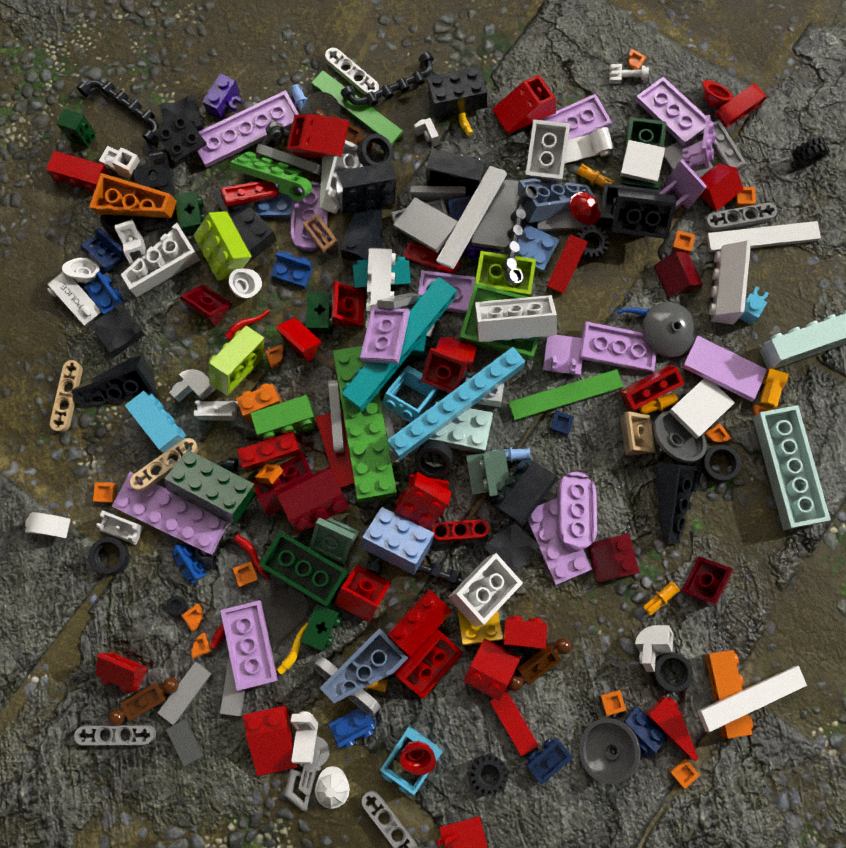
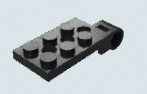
[133,148,179,232]

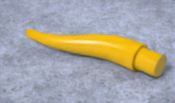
[458,112,474,136]
[276,623,308,675]

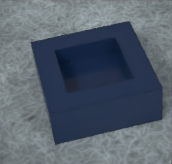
[550,411,574,436]

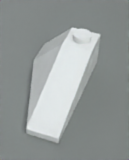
[319,140,367,214]

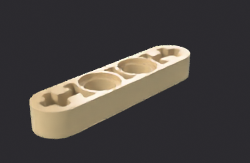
[50,360,83,433]
[130,438,198,492]

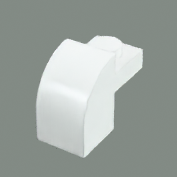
[99,146,140,178]
[115,219,147,265]
[169,369,217,402]
[25,512,70,538]
[635,625,673,672]

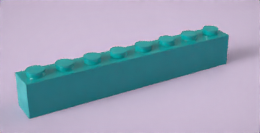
[342,277,457,412]

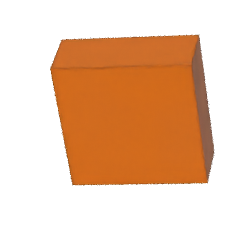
[735,187,756,207]
[671,230,695,254]
[255,464,283,484]
[93,482,116,503]
[233,561,259,587]
[600,690,626,716]
[669,758,700,789]

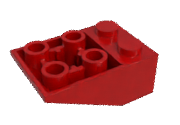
[492,74,556,134]
[286,114,349,158]

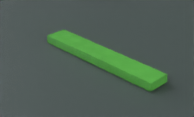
[311,71,403,145]
[509,369,623,421]

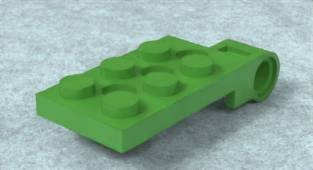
[229,152,312,201]

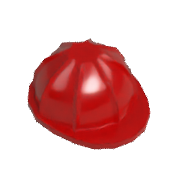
[702,80,733,107]
[569,192,599,225]
[399,740,436,775]

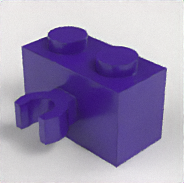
[202,73,243,120]

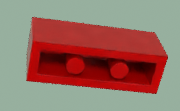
[46,151,110,192]
[619,365,685,411]
[237,432,302,472]

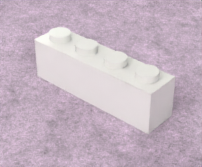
[121,223,200,297]
[366,248,396,328]

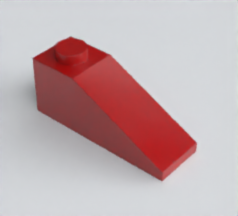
[645,696,698,762]

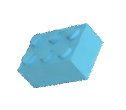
[125,391,187,457]

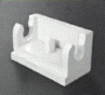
[194,400,238,421]
[96,511,144,545]

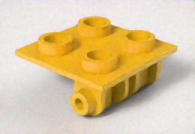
[457,608,503,645]

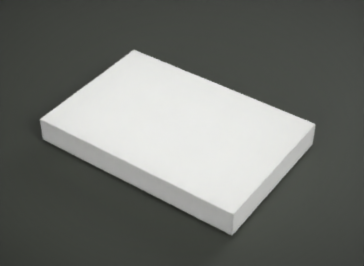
[669,378,735,439]

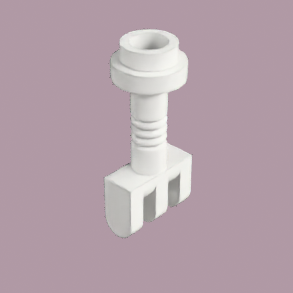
[609,64,649,84]

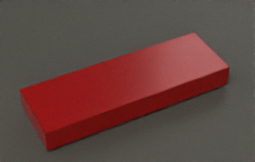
[220,180,279,207]
[547,234,588,294]
[403,241,461,275]
[489,690,539,756]

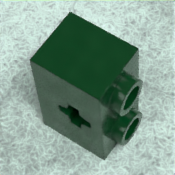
[56,108,96,148]
[174,191,206,235]
[306,292,334,334]
[300,604,342,651]

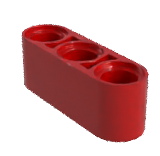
[715,84,767,128]
[432,519,489,542]

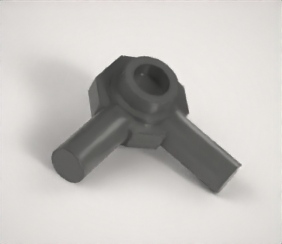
[260,121,291,146]

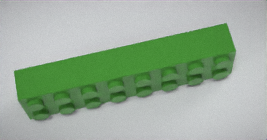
[333,346,397,503]

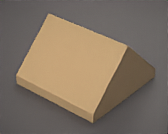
[620,411,655,456]

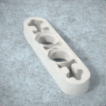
[325,48,379,95]

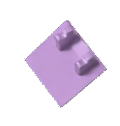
[682,115,716,168]
[660,159,707,210]
[543,335,582,375]

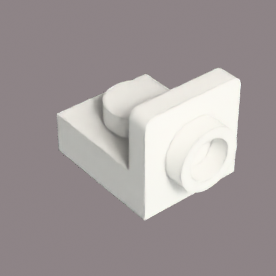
[414,118,439,147]

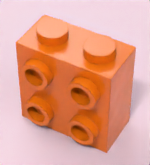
[236,384,282,425]

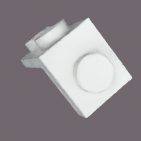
[291,711,318,764]

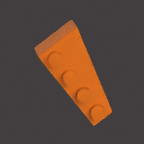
[89,173,177,218]

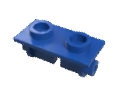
[171,543,207,585]

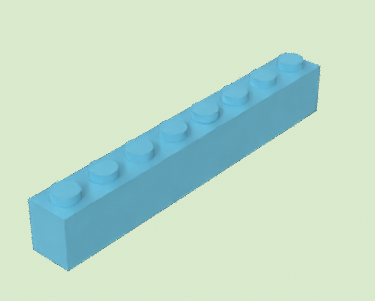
[387,347,526,460]

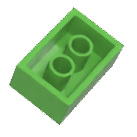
[251,395,318,441]

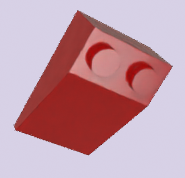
[243,705,298,776]

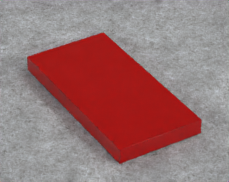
[316,409,355,488]

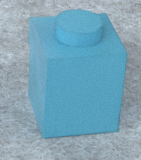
[739,286,769,325]

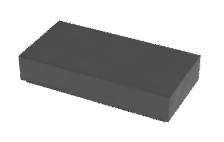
[166,719,204,767]

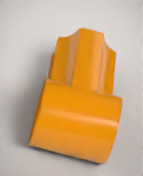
[759,368,788,408]

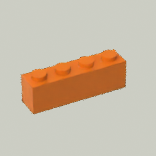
[704,650,753,739]

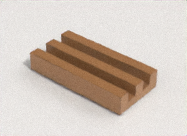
[302,214,339,254]

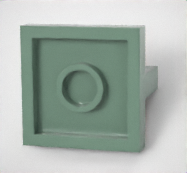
[466,449,509,496]
[309,518,360,564]

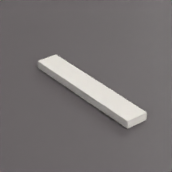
[436,166,507,269]
[706,221,821,253]
[698,666,807,732]

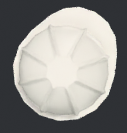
[62,258,100,284]
[228,268,262,298]
[315,766,350,809]

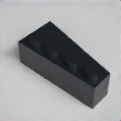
[212,181,277,263]

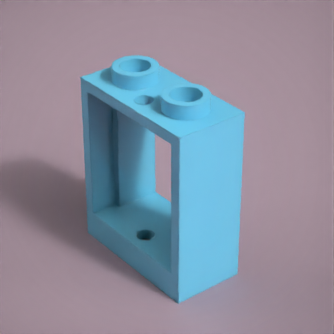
[382,365,438,422]
[380,726,443,795]

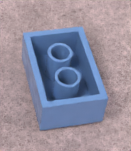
[362,507,434,575]

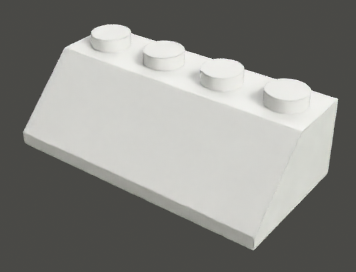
[709,240,751,325]
[475,295,557,342]

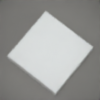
[620,140,665,184]

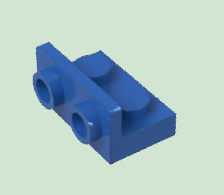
[270,252,313,289]
[84,271,125,315]
[328,708,376,749]

